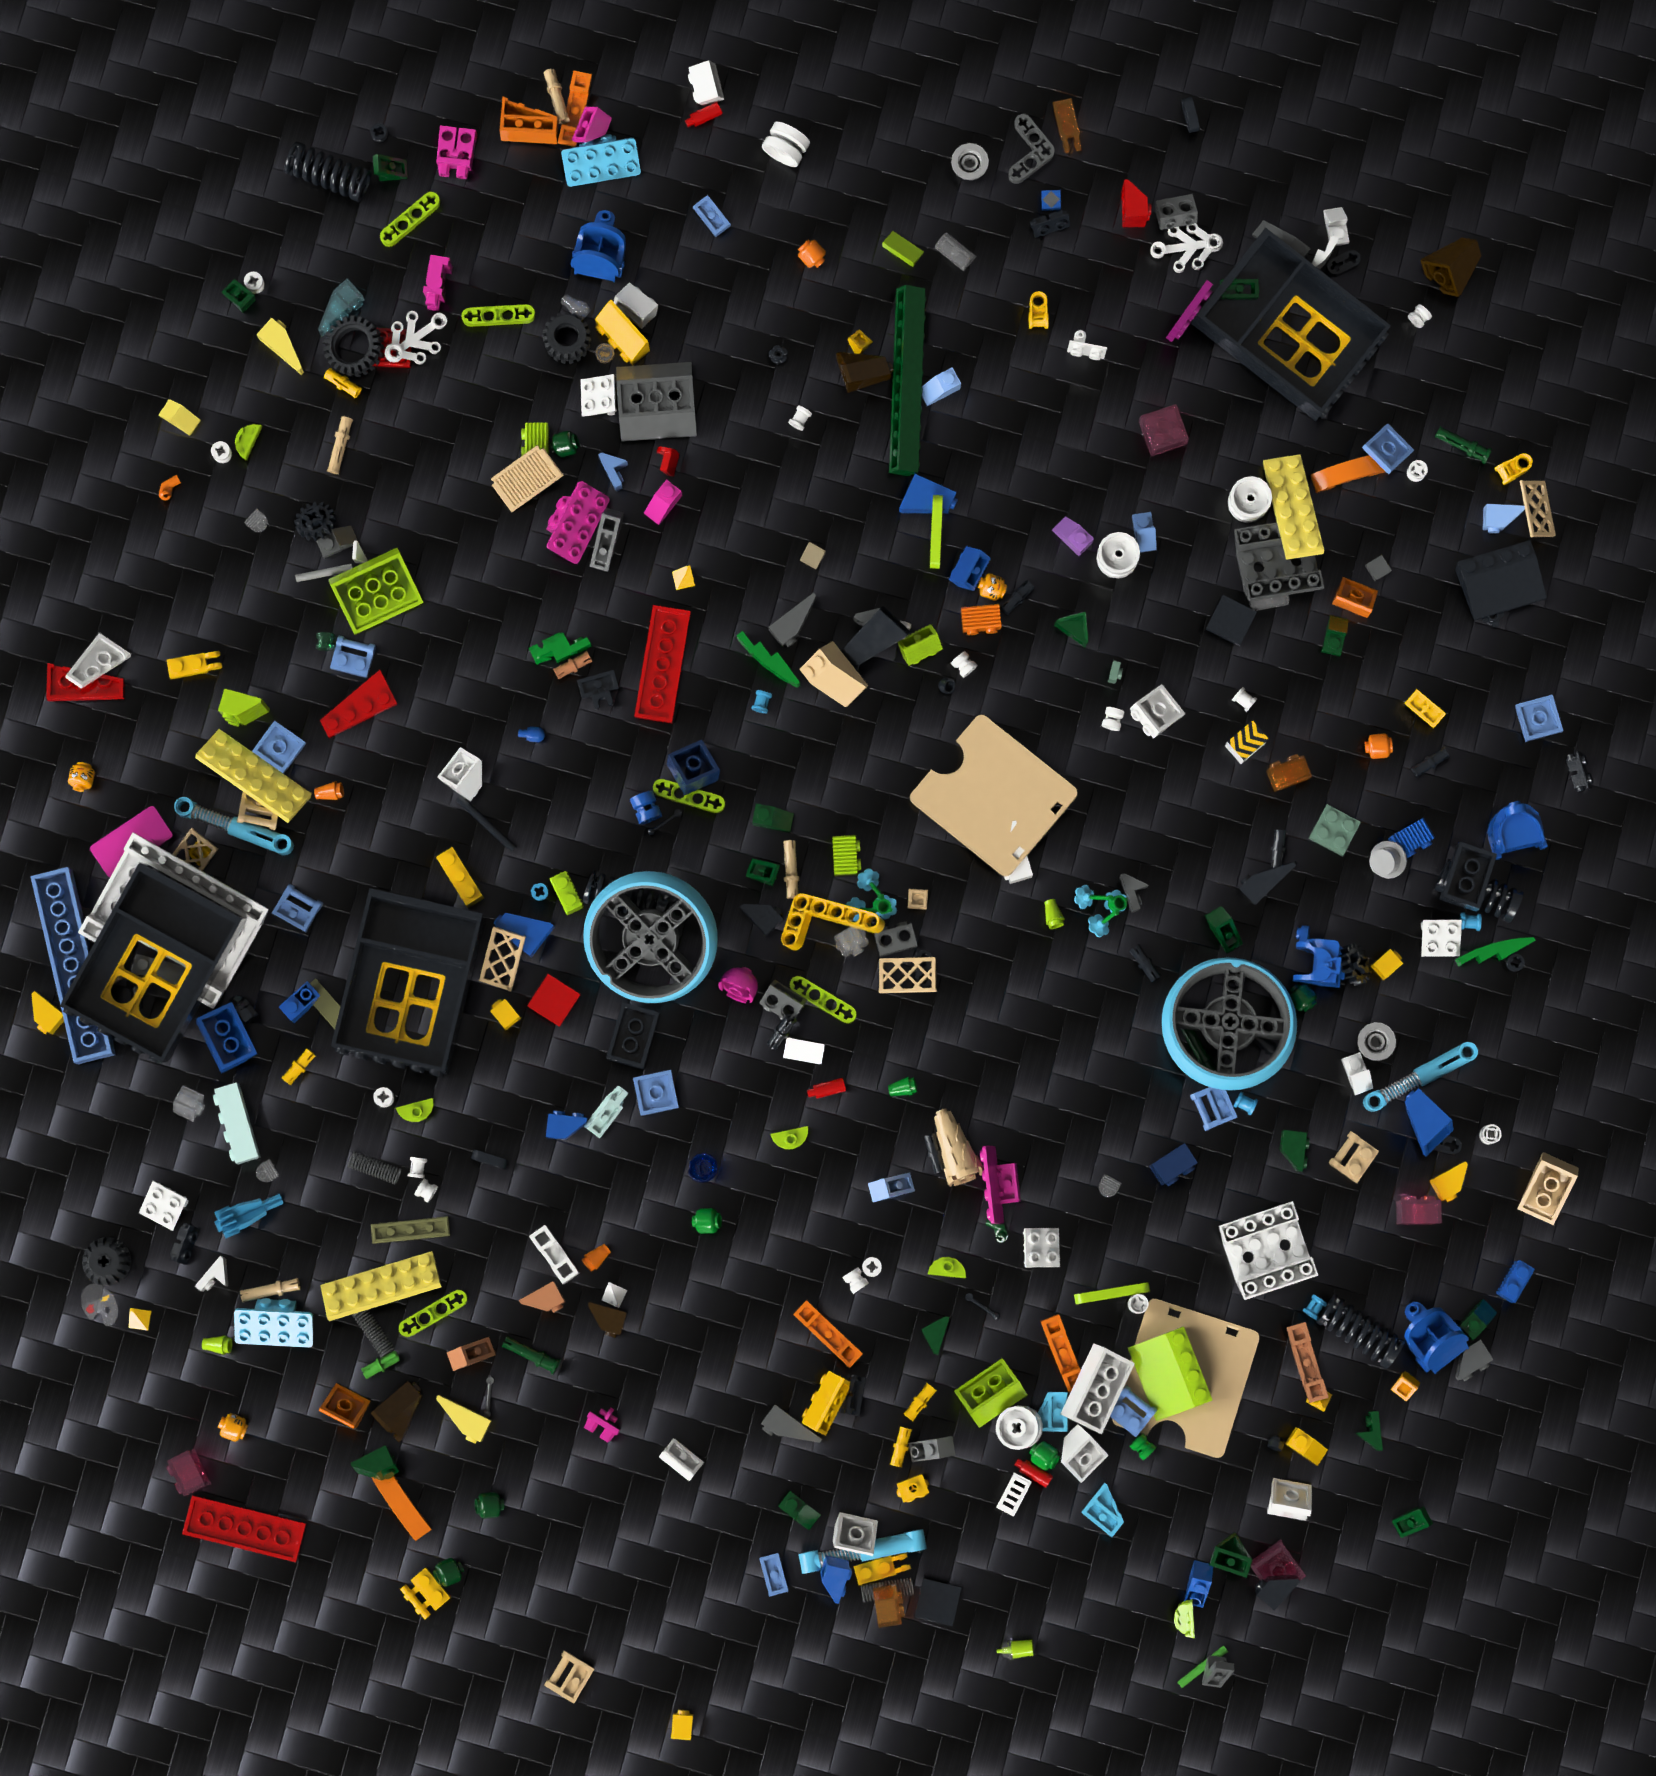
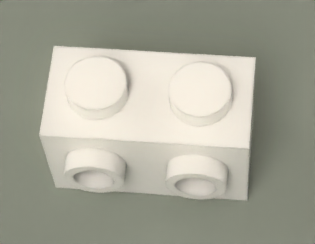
[688,61,724,106]
[614,283,658,329]

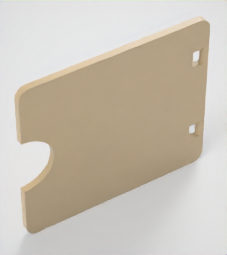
[910,715,1077,877]
[1112,1299,1259,1458]

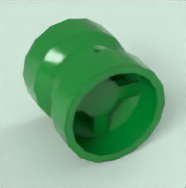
[1129,1433,1157,1460]

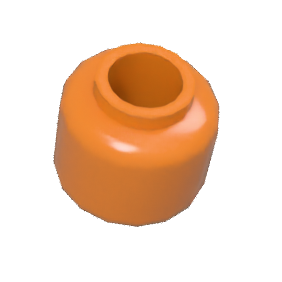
[798,239,826,268]
[1365,733,1393,759]

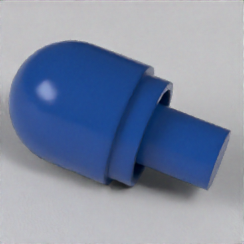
[518,726,545,742]

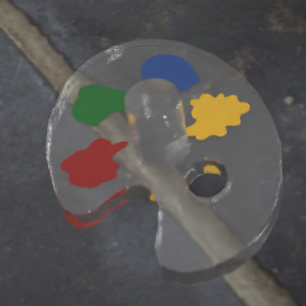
[81,1284,118,1326]

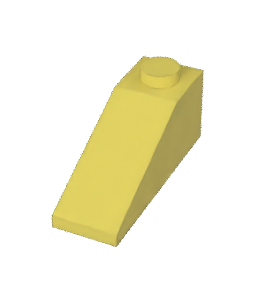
[257,318,304,375]
[436,1395,492,1444]

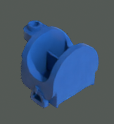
[571,210,626,283]
[1487,801,1548,860]
[1293,925,1345,988]
[1404,1302,1469,1374]

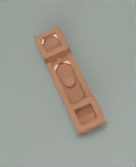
[1287,1322,1329,1403]

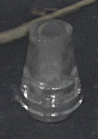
[561,294,590,319]

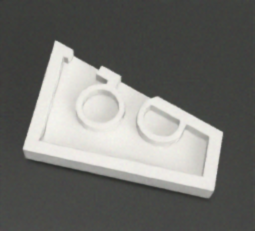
[66,633,131,689]

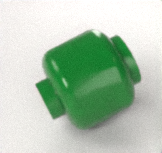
[692,1208,722,1234]
[1030,1441,1060,1471]

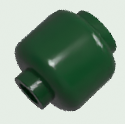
[550,431,580,458]
[1289,983,1317,1012]
[475,1492,504,1519]
[433,1558,464,1587]

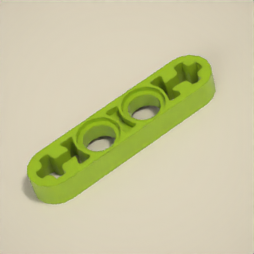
[380,192,440,247]
[461,305,535,327]
[930,495,943,569]
[653,779,725,813]
[790,976,856,1024]
[1074,1282,1150,1304]
[399,1290,468,1337]

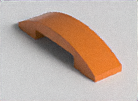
[558,71,592,147]
[1310,455,1386,493]
[793,1300,863,1368]
[1041,1314,1081,1393]
[372,1476,432,1541]

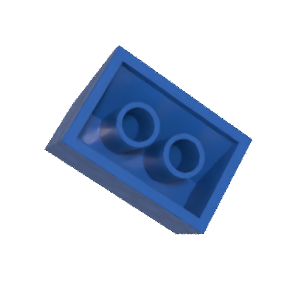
[196,1002,257,1074]

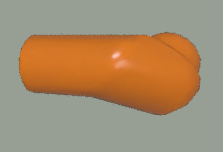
[159,475,181,500]

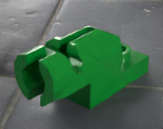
[529,633,592,664]

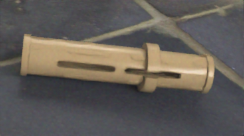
[544,69,570,124]
[327,416,353,474]
[783,840,799,899]
[240,1278,300,1302]

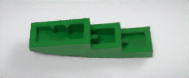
[737,631,800,688]
[1455,937,1536,967]

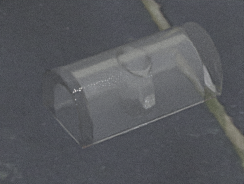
[935,232,976,271]
[1249,595,1289,611]

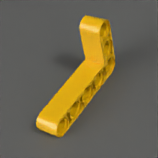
[781,893,885,951]

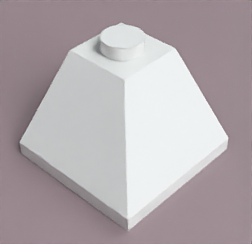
[437,747,482,801]
[1061,1424,1108,1483]
[833,1512,878,1556]

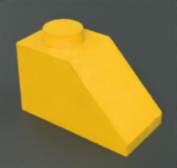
[32,991,64,1034]
[1429,1161,1468,1202]
[1285,1427,1328,1466]

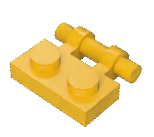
[400,1567,451,1619]

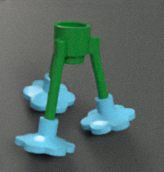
[846,868,897,921]
[1074,885,1128,937]

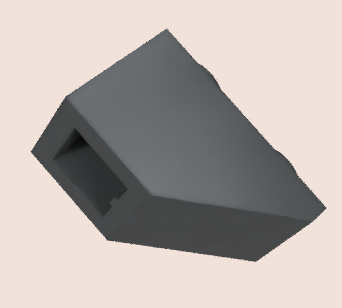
[1455,1340,1493,1381]
[909,1436,955,1462]

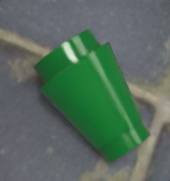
[888,1076,918,1096]

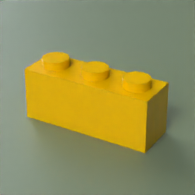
[436,847,484,908]

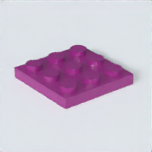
[1166,280,1213,342]

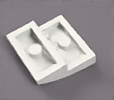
[1312,235,1339,270]

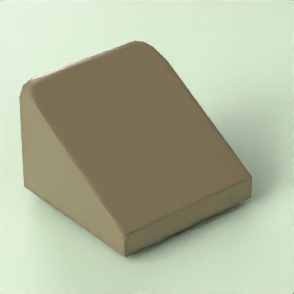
[800,542,826,569]

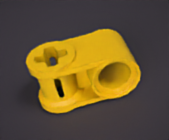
[1029,291,1048,329]
[1494,453,1533,485]

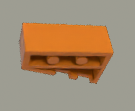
[500,97,559,144]

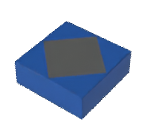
[1041,190,1061,211]

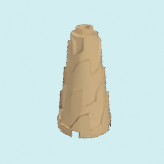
[934,1109,984,1186]

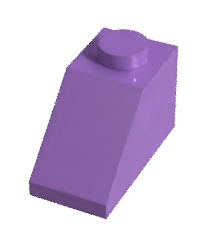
[1052,516,1094,556]

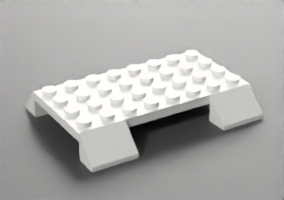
[78,832,269,1009]

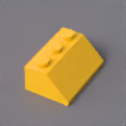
[595,300,650,365]
[802,1371,850,1436]

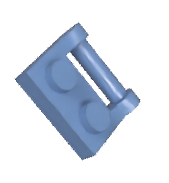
[330,635,376,678]
[272,884,323,932]
[1190,1087,1237,1131]
[1110,1385,1158,1437]

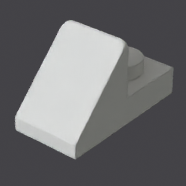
[1323,207,1349,246]
[1341,1052,1373,1095]
[195,1256,228,1292]

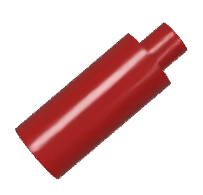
[685,102,722,127]
[807,1078,846,1099]
[1014,1458,1053,1488]

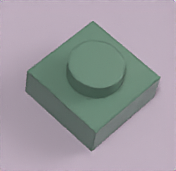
[1108,661,1123,684]

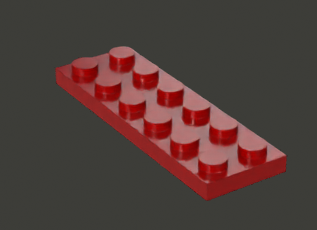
[634,605,691,723]
[182,1495,307,1562]

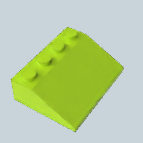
[328,547,423,635]
[1128,1327,1212,1421]

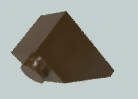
[588,1302,627,1338]

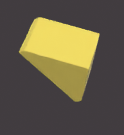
[159,400,201,436]

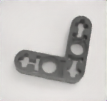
[1008,114,1055,184]

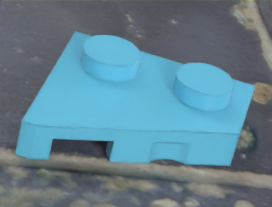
[1038,1392,1068,1432]
[1081,1483,1124,1537]

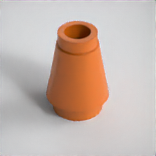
[314,781,344,800]
[582,1244,611,1272]

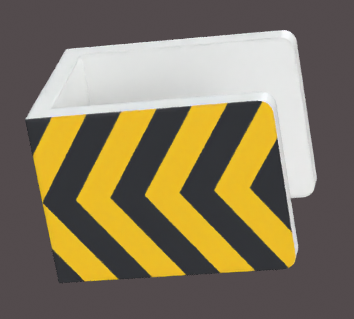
[1225,721,1268,764]

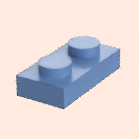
[693,195,731,237]
[759,1553,788,1597]

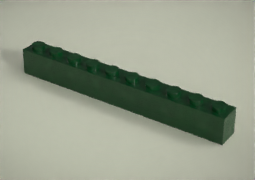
[889,285,926,476]

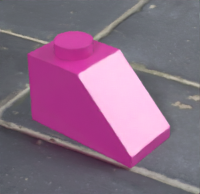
[572,107,612,142]
[644,479,682,525]

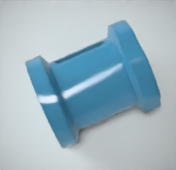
[751,690,772,714]
[531,883,548,901]
[1460,912,1482,931]
[1233,1092,1258,1115]
[1302,1294,1327,1320]

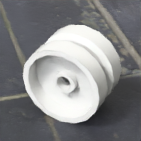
[762,122,810,167]
[1228,476,1272,523]
[1096,532,1140,578]
[996,1405,1043,1450]

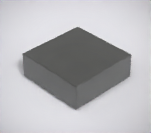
[1365,555,1392,582]

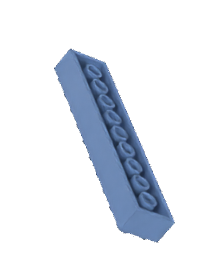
[30,867,116,1064]

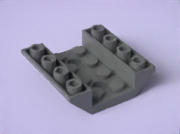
[616,362,697,442]
[1234,522,1324,601]

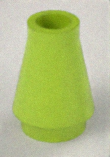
[1044,899,1065,929]
[202,1335,232,1355]

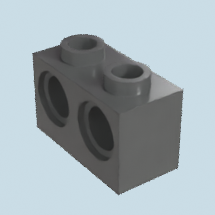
[1156,194,1198,230]
[874,921,918,957]
[759,980,807,1022]

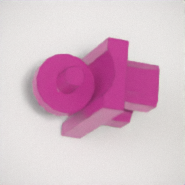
[584,1408,620,1442]

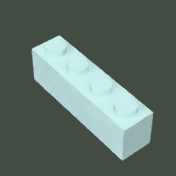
[213,1082,261,1164]

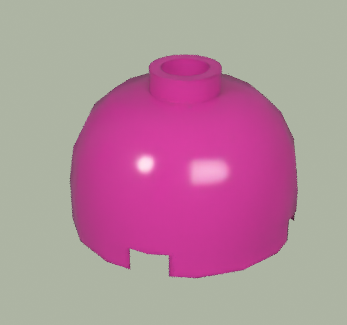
[718,967,758,1003]

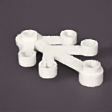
[1150,223,1223,273]
[384,311,447,365]

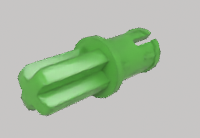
[361,1351,400,1379]

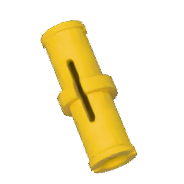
[324,368,362,398]
[282,1048,316,1085]
[903,1383,937,1421]
[890,1426,912,1468]

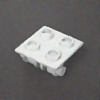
[1067,330,1107,360]
[581,374,617,417]
[1421,919,1462,957]
[139,1181,189,1231]
[1023,1228,1060,1268]

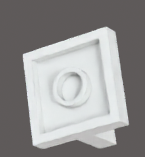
[1267,1478,1312,1521]

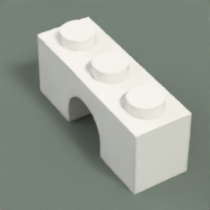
[529,1225,580,1284]

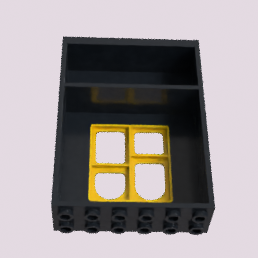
[1191,228,1391,421]
[60,862,247,1064]
[331,888,486,1077]

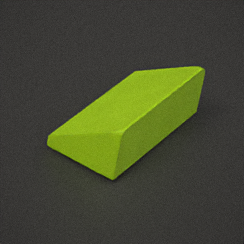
[882,231,924,267]

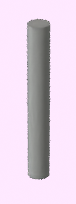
[295,564,352,582]

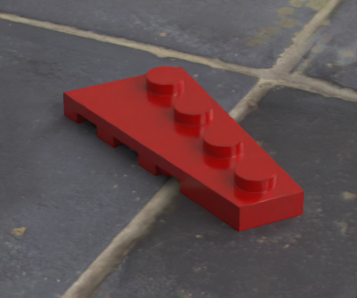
[46,663,125,701]
[320,670,397,738]

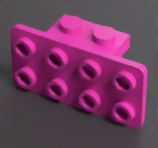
[546,481,610,564]
[90,806,173,877]
[980,1146,1021,1224]

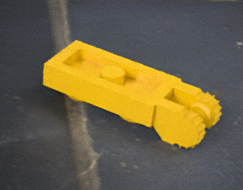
[167,651,222,679]
[853,1553,911,1585]

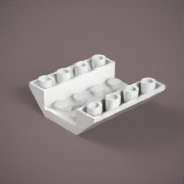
[1219,1201,1318,1300]

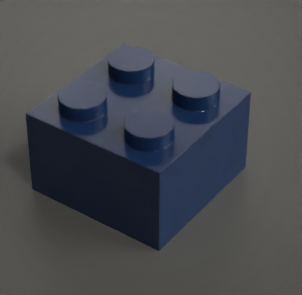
[667,740,720,795]
[1149,1143,1198,1186]

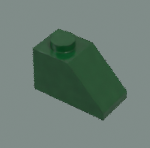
[752,804,794,832]
[1205,906,1243,954]
[1457,1299,1497,1340]
[351,1445,399,1481]

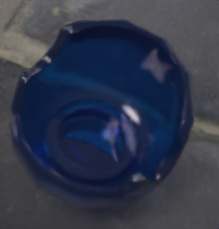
[688,1153,718,1183]

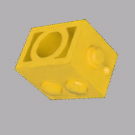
[896,1474,929,1502]

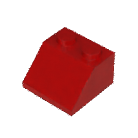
[1121,179,1151,227]

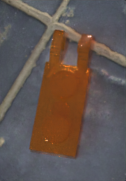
[1053,98,1081,153]

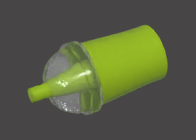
[997,1640,1034,1660]

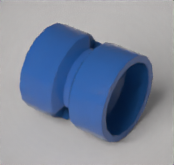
[630,791,662,825]

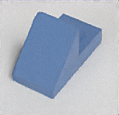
[598,453,628,492]
[1132,512,1157,552]

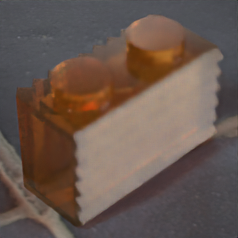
[1266,754,1312,792]
[873,1584,905,1628]

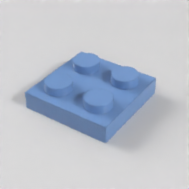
[1362,424,1414,474]
[1515,695,1563,742]
[252,720,306,774]
[633,1070,679,1116]

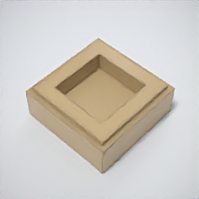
[908,889,928,910]

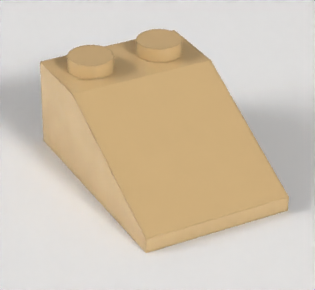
[800,641,868,707]
[1518,1152,1579,1225]

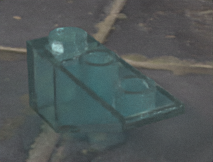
[318,279,364,337]

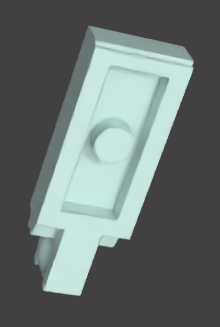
[584,1086,628,1138]

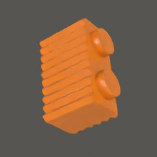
[961,604,1001,635]

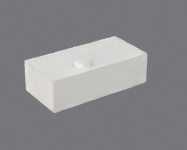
[1061,1344,1135,1434]

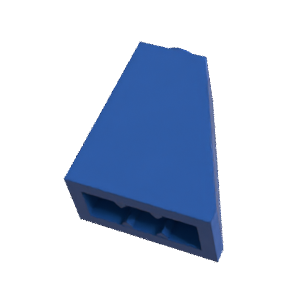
[899,474,958,513]
[494,913,555,958]

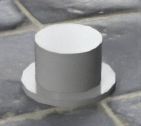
[951,143,989,180]
[1369,841,1407,879]
[1357,1022,1396,1061]

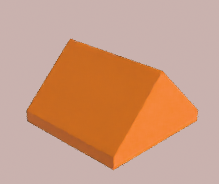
[1332,577,1378,618]
[319,1383,370,1429]

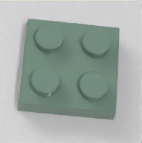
[1308,804,1361,856]

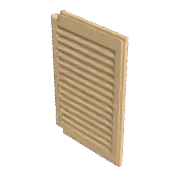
[491,445,564,512]

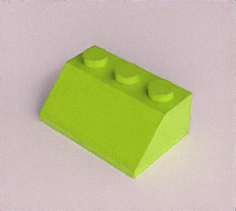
[218,689,270,727]
[954,1358,1027,1428]

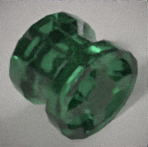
[316,632,335,651]

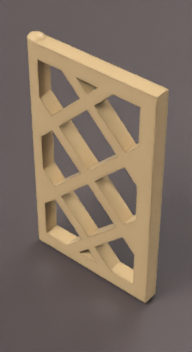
[1520,480,1556,537]
[173,828,218,871]
[479,926,526,992]
[879,957,937,993]

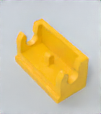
[1404,689,1446,728]

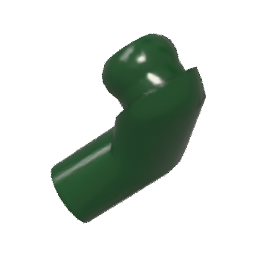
[985,1219,1008,1243]

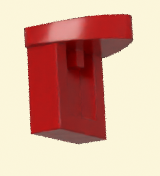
[656,447,680,477]

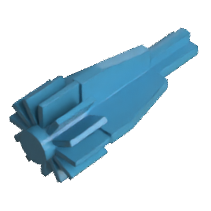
[214,1194,283,1238]

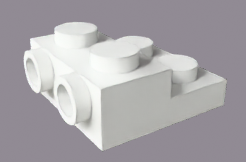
[1130,684,1185,738]

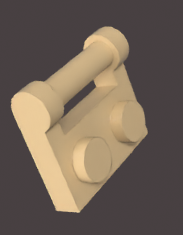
[237,792,278,830]
[1329,1131,1379,1183]
[544,1650,595,1703]

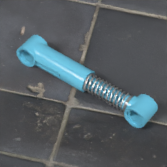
[174,797,294,856]
[1363,1042,1478,1112]
[798,1529,927,1574]

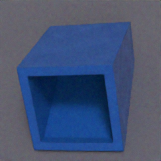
[1405,1088,1454,1156]

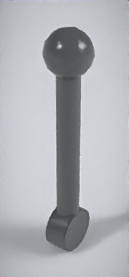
[484,1377,494,1418]

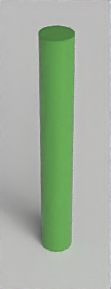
[1178,1645,1228,1688]

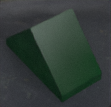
[746,858,780,887]
[921,1316,949,1355]

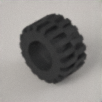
[543,312,591,364]

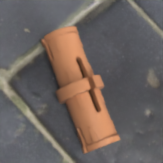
[553,651,592,679]

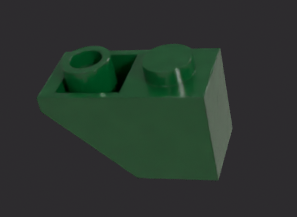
[1280,1130,1310,1172]

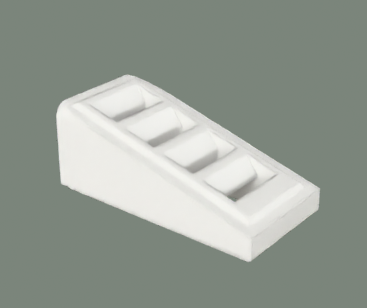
[996,1473,1032,1516]

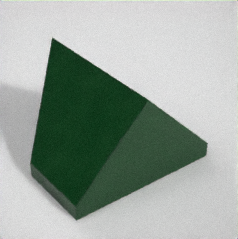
[1054,612,1088,648]
[1209,1532,1252,1578]

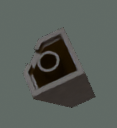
[1420,237,1482,297]
[836,352,893,393]
[371,1381,423,1442]

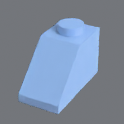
[922,368,961,406]
[1483,504,1525,534]
[868,1173,915,1202]

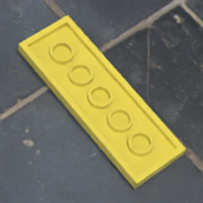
[1263,454,1324,560]
[195,729,312,823]
[320,1251,441,1321]

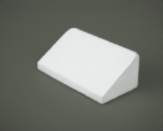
[783,1038,825,1064]
[659,1438,704,1481]

